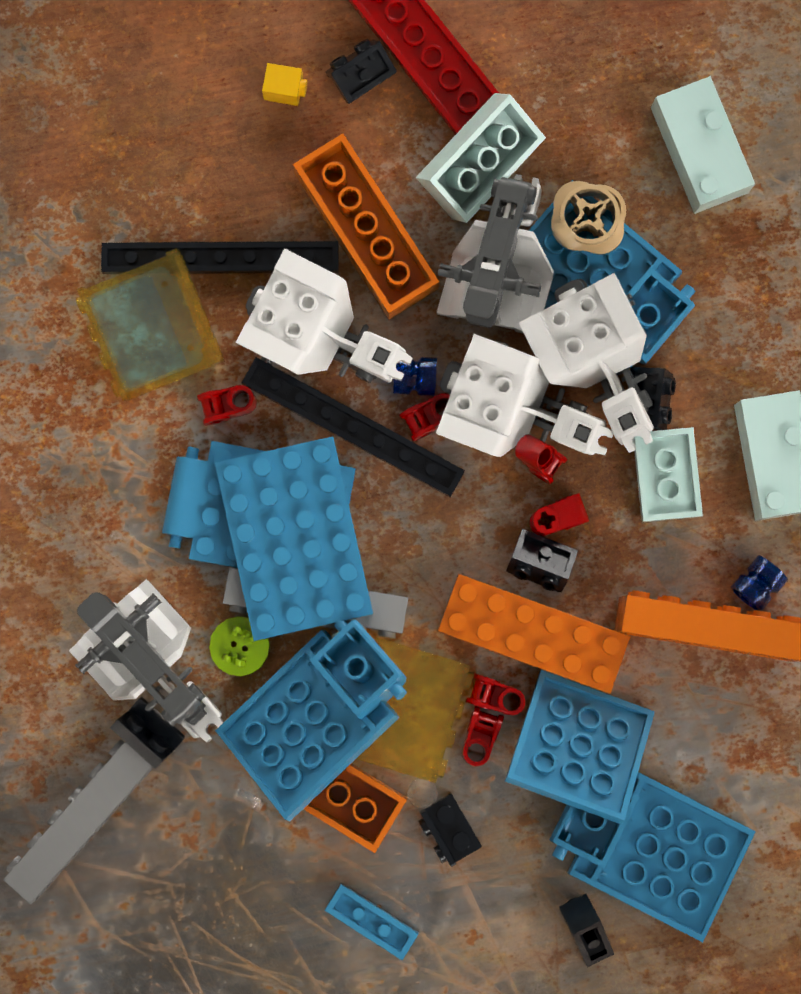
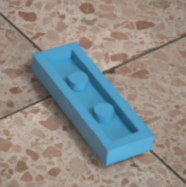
[325,883,419,960]

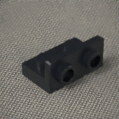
[325,39,397,104]
[628,367,676,430]
[506,529,578,592]
[110,697,185,769]
[418,793,482,867]

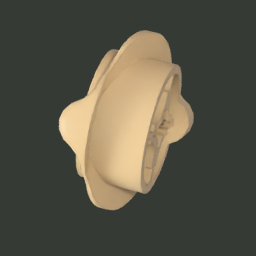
[551,181,626,254]

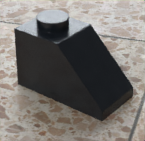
[559,894,614,968]

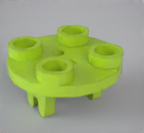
[209,616,270,677]

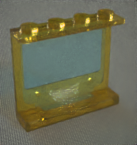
[75,248,225,401]

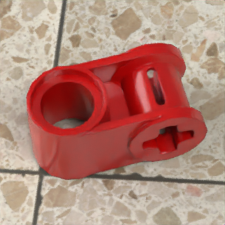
[197,385,257,426]
[399,393,450,441]
[515,434,568,485]
[529,493,590,536]
[465,673,525,715]
[461,706,504,766]

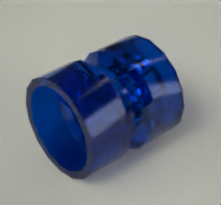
[393,356,437,396]
[731,555,788,611]

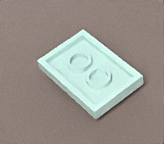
[633,427,703,522]

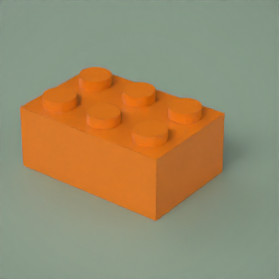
[304,763,407,853]

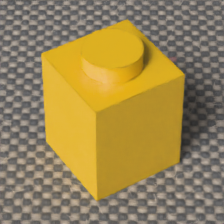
[262,63,308,106]

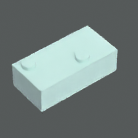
[651,76,755,214]
[416,93,546,223]
[734,390,801,521]

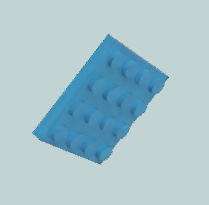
[505,670,655,825]

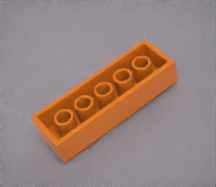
[293,133,440,320]
[437,574,631,694]
[614,590,801,662]

